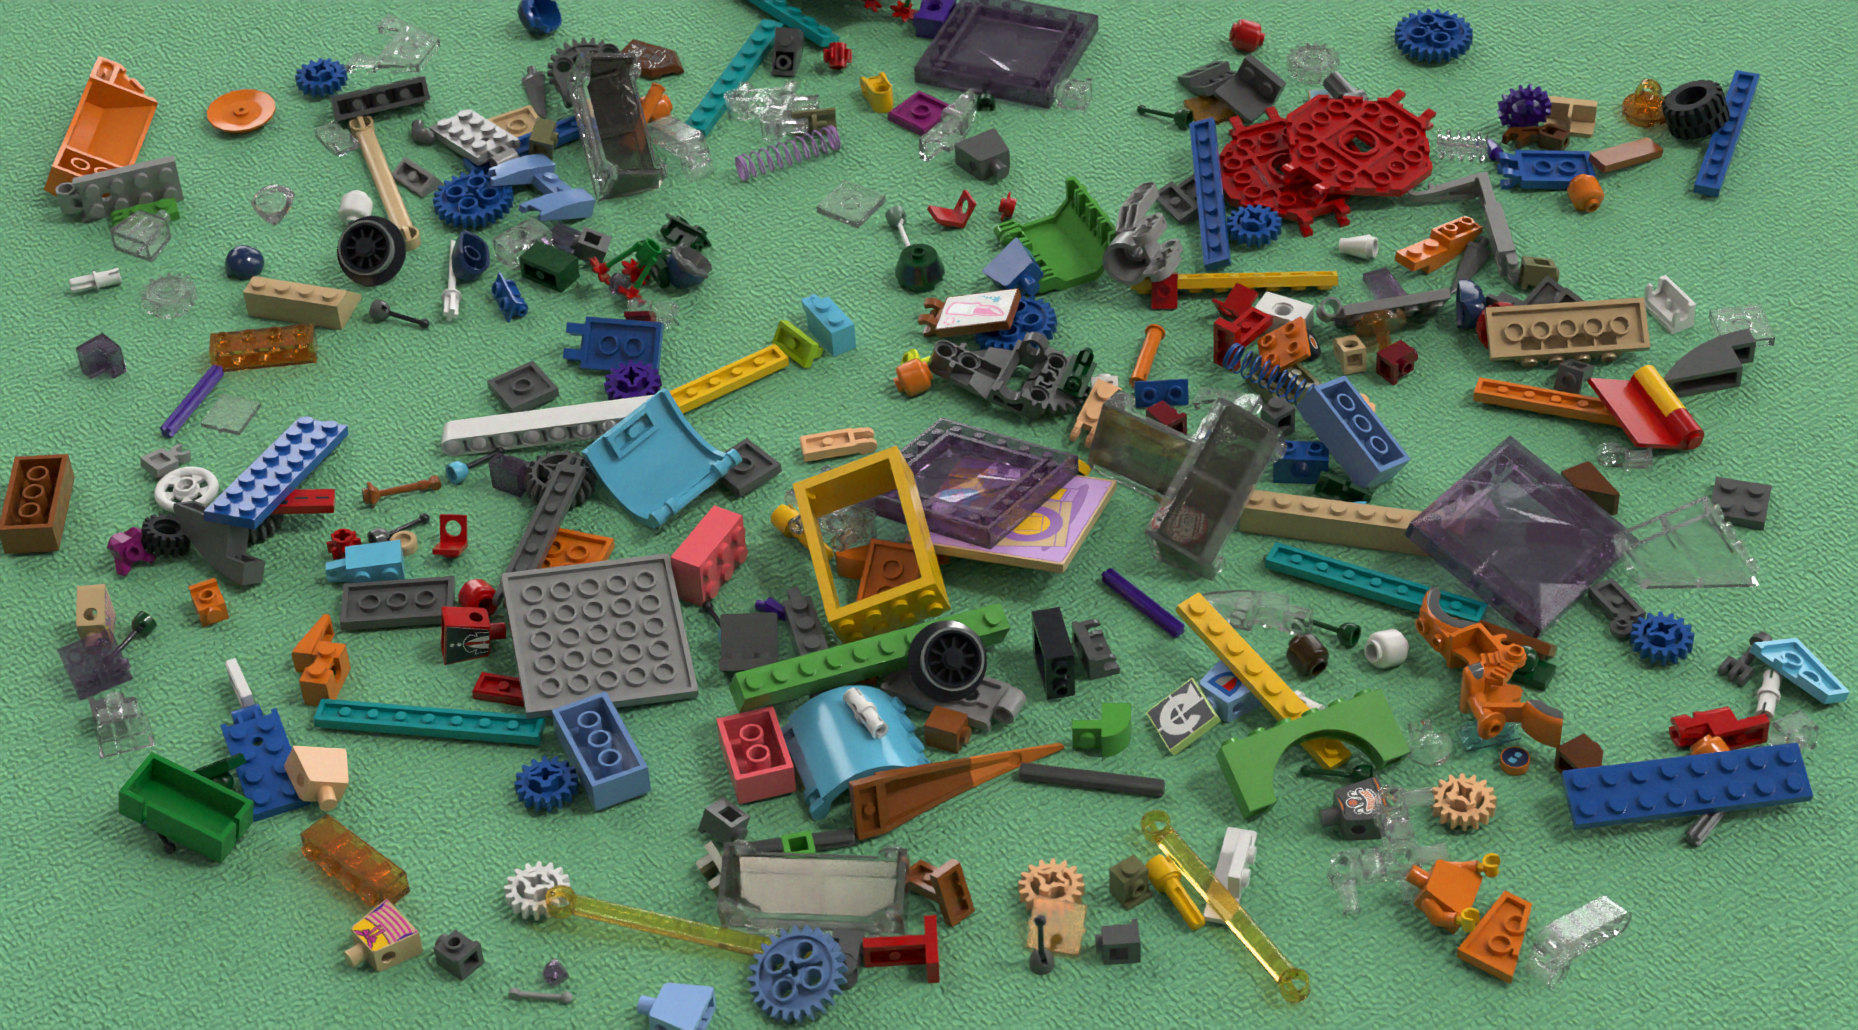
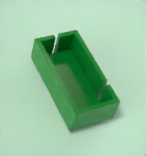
[119,752,254,863]

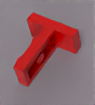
[1213,306,1273,372]
[863,915,940,983]

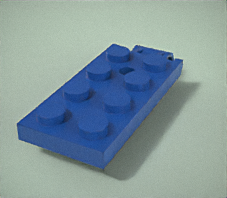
[220,703,311,822]

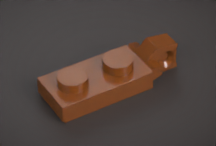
[1479,620,1558,660]

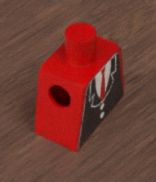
[440,606,506,665]

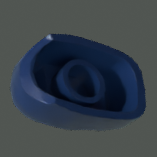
[451,230,490,282]
[1456,279,1486,329]

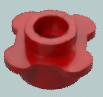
[998,192,1017,221]

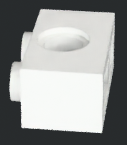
[1255,291,1314,334]

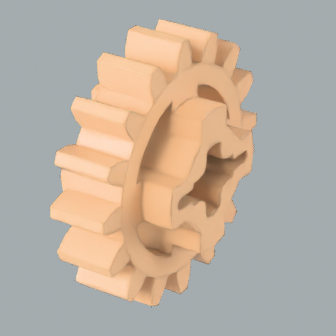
[1430,773,1497,831]
[1018,858,1085,918]

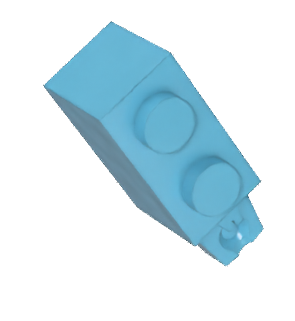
[801,294,856,357]
[326,540,405,583]

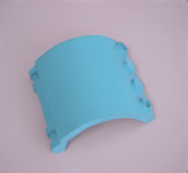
[581,388,742,529]
[781,685,931,820]

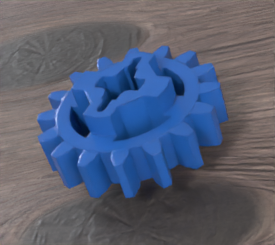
[295,58,348,97]
[1227,204,1282,247]
[1630,611,1695,665]
[514,756,579,812]

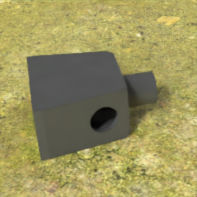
[954,128,1010,180]

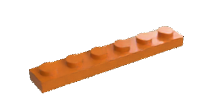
[1473,377,1621,428]

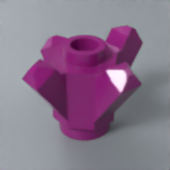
[107,526,156,577]

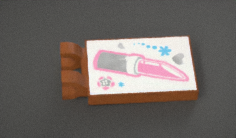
[918,288,1021,338]

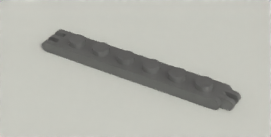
[492,455,586,608]

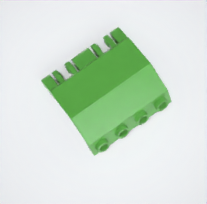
[993,176,1117,293]

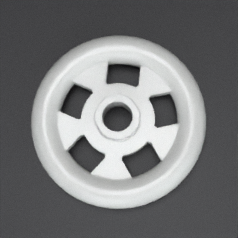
[154,467,219,513]

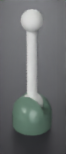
[885,206,910,247]

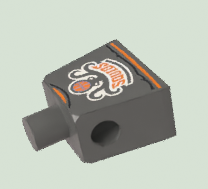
[1319,776,1394,841]

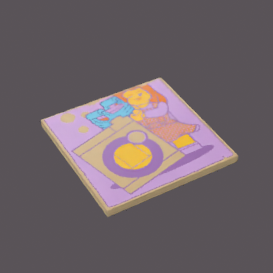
[904,458,1117,573]

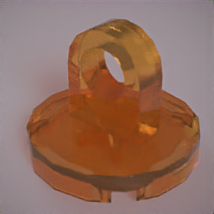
[1622,79,1666,127]
[1354,309,1406,350]

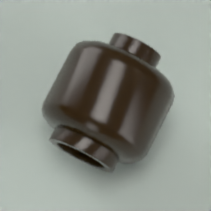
[1286,634,1329,677]

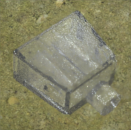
[110,209,171,262]
[95,692,155,759]

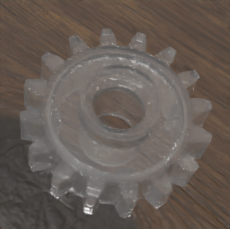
[1287,42,1340,84]
[140,273,197,319]

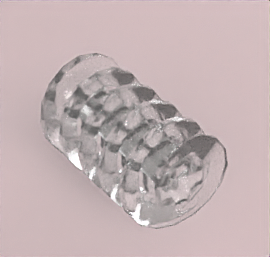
[1436,128,1488,163]

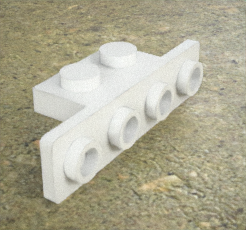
[1204,827,1257,925]

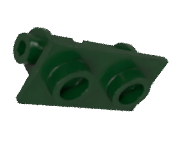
[660,213,712,252]
[1057,347,1097,399]
[1313,471,1374,504]

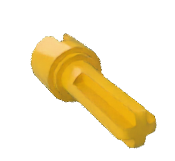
[770,503,834,561]
[1145,854,1205,931]

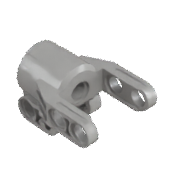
[1102,181,1183,285]

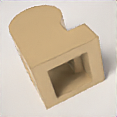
[1333,335,1367,375]

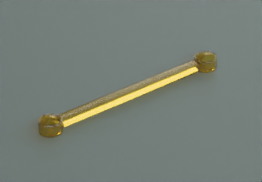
[1141,810,1311,1003]
[545,885,812,965]

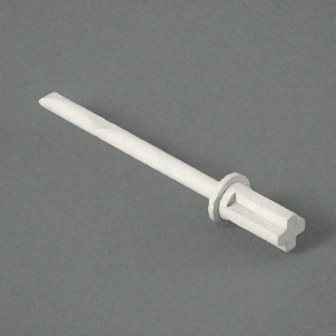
[441,240,462,321]

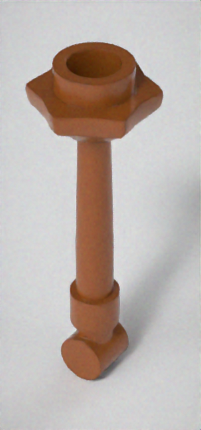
[362,475,442,509]

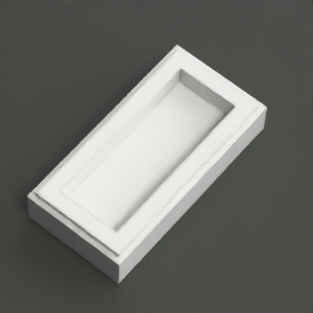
[225,658,254,708]

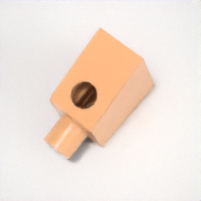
[284,746,349,811]

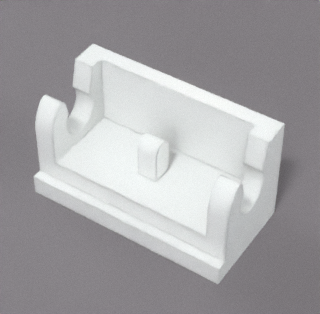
[1644,275,1696,335]

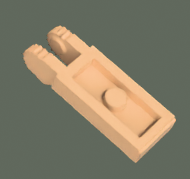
[1069,379,1122,449]
[799,427,878,462]

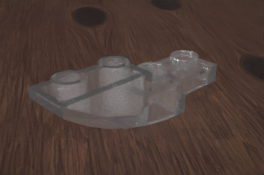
[919,88,976,162]
[1201,590,1313,635]

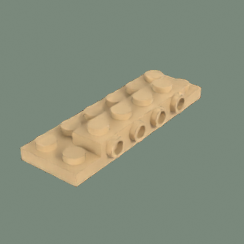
[1484,297,1650,367]

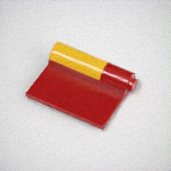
[1587,365,1705,450]

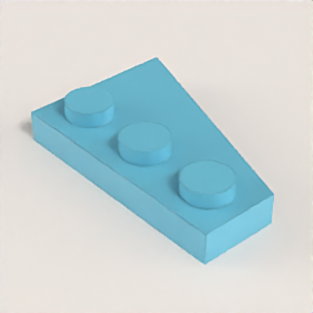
[1749,638,1850,704]

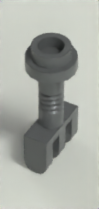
[1717,632,1772,687]

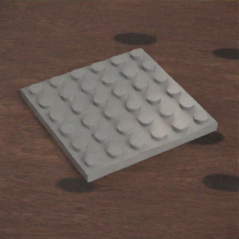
[501,553,698,719]

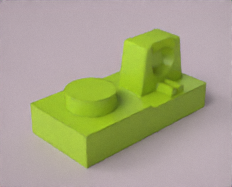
[772,320,824,368]

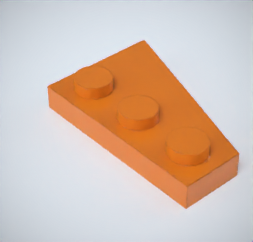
[1457,890,1532,984]

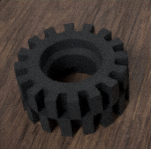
[141,513,191,559]

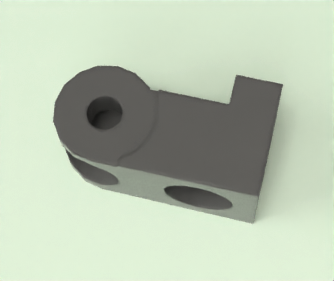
[832,928,865,991]

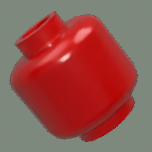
[1228,19,1265,53]
[458,578,498,617]

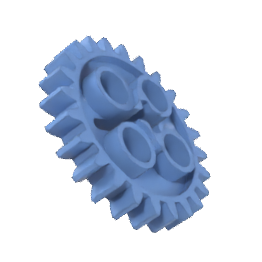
[748,925,848,1025]

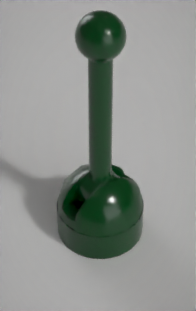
[1137,105,1194,129]
[1295,612,1361,647]
[1300,764,1373,784]

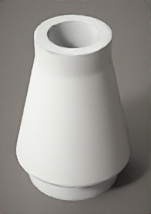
[1339,234,1378,260]

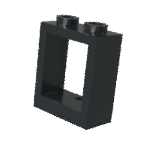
[1031,607,1075,700]

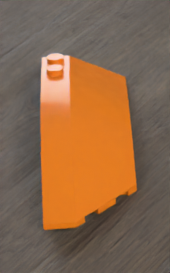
[44,56,158,197]

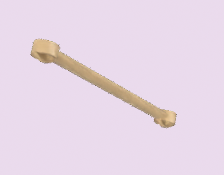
[349,115,421,251]

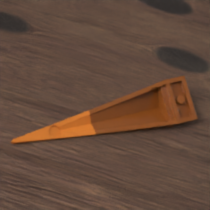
[849,743,1065,840]

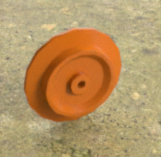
[207,89,276,134]

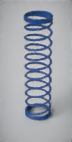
[1223,343,1316,406]

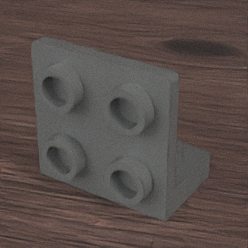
[1214,54,1287,124]
[719,612,779,671]

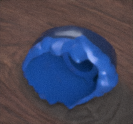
[517,0,562,35]

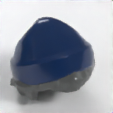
[667,243,712,288]

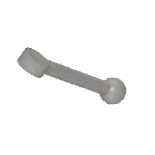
[508,988,573,1004]

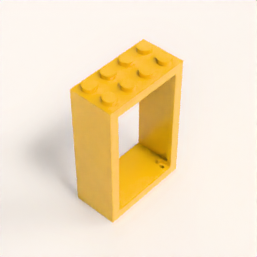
[792,445,951,644]

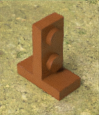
[898,858,975,927]

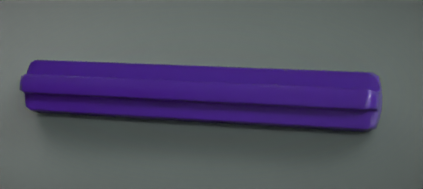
[160,364,224,438]
[1102,568,1185,638]

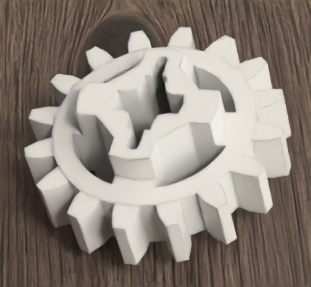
[504,861,571,920]

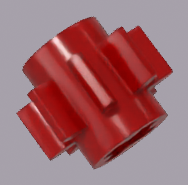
[823,42,852,70]
[326,528,362,560]

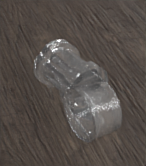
[1596,442,1653,472]

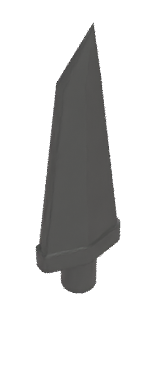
[522,66,546,119]
[1450,236,1492,294]

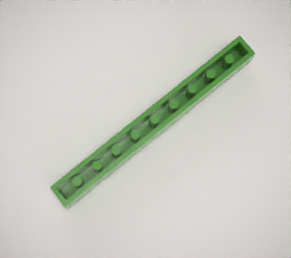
[729,603,1010,713]

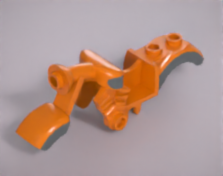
[1415,587,1564,748]

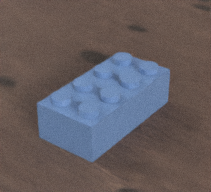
[1295,376,1411,489]
[552,691,651,811]

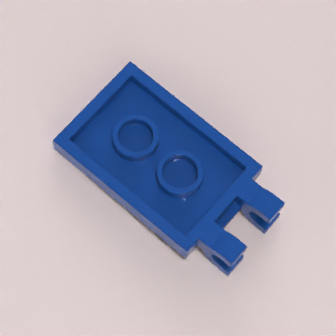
[1496,150,1596,190]
[563,316,664,371]

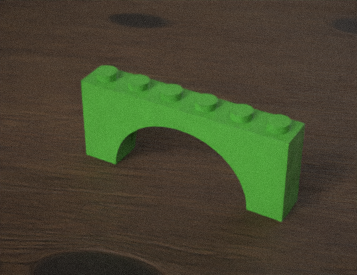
[1216,688,1411,820]

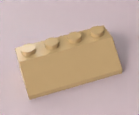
[243,276,361,330]

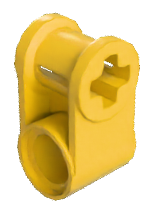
[859,72,894,113]

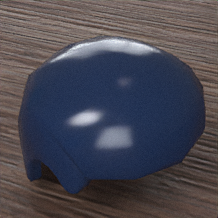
[225,245,264,280]

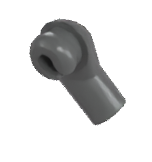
[411,120,436,145]

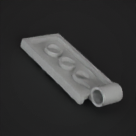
[429,109,520,168]
[56,155,184,223]
[1316,288,1451,328]
[880,668,1026,732]

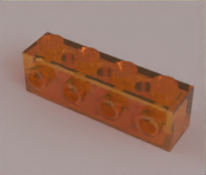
[209,323,318,372]
[300,814,410,907]

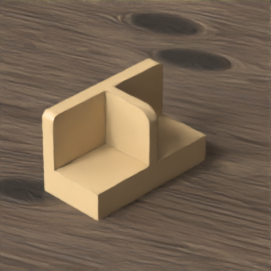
[1544,96,1598,138]

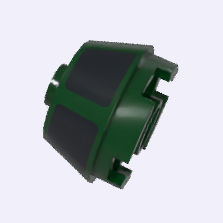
[895,244,945,293]

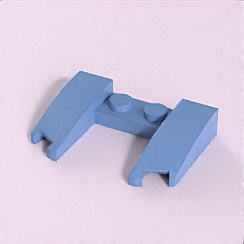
[488,153,596,221]

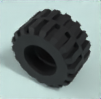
[1661,80,1730,140]

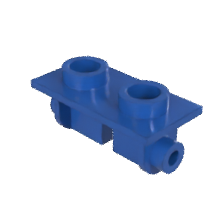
[491,272,528,323]
[1134,379,1189,408]

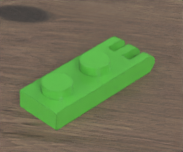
[110,197,180,233]

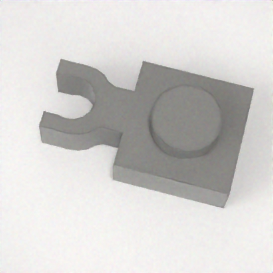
[140,444,191,479]

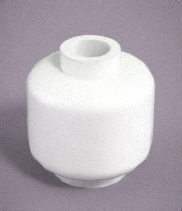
[338,190,373,226]
[1364,629,1409,669]

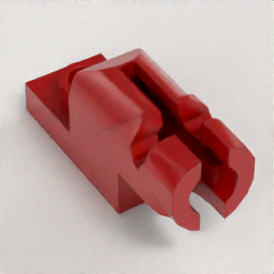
[1669,706,1770,750]

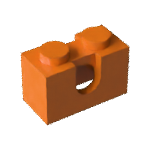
[299,641,351,706]

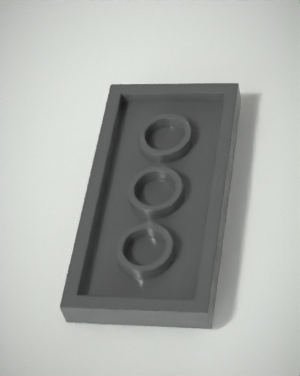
[340,576,456,630]

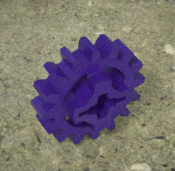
[1497,84,1552,129]
[604,360,662,401]

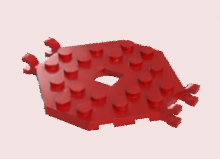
[1279,89,1436,207]
[1219,106,1361,238]

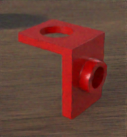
[927,190,977,228]
[1152,272,1178,309]
[1212,283,1259,320]
[432,514,468,558]

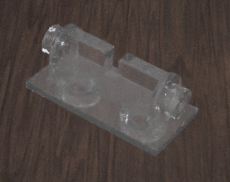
[624,298,680,328]

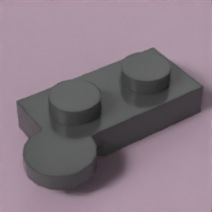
[1588,578,1646,638]

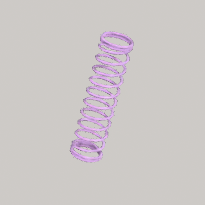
[735,125,841,181]

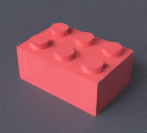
[670,505,748,607]
[716,706,796,804]

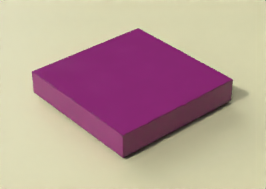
[888,91,956,138]

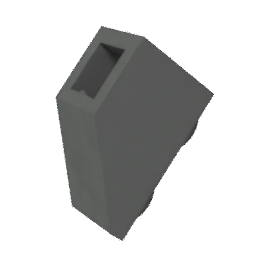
[771,27,804,76]

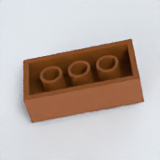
[0,454,75,554]

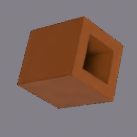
[924,705,972,754]

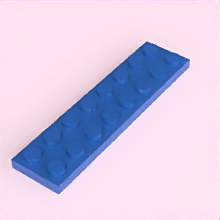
[204,416,348,530]
[1561,742,1813,830]

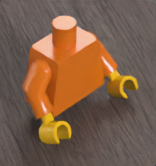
[1405,853,1501,934]

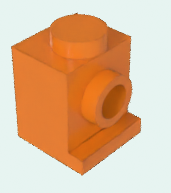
[188,578,229,627]

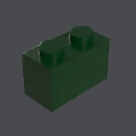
[519,241,580,293]

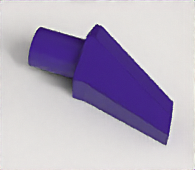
[1486,138,1505,164]
[755,597,785,622]

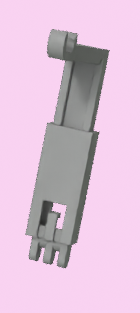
[1408,172,1519,284]

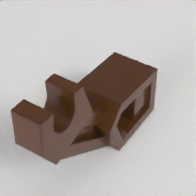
[1502,123,1571,151]

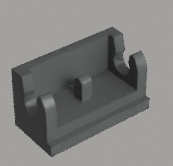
[1072,619,1120,681]

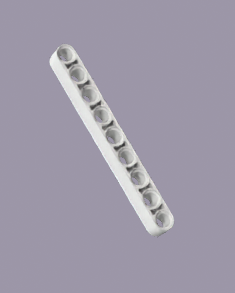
[441,395,674,456]

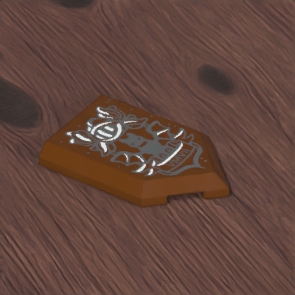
[621,39,684,80]

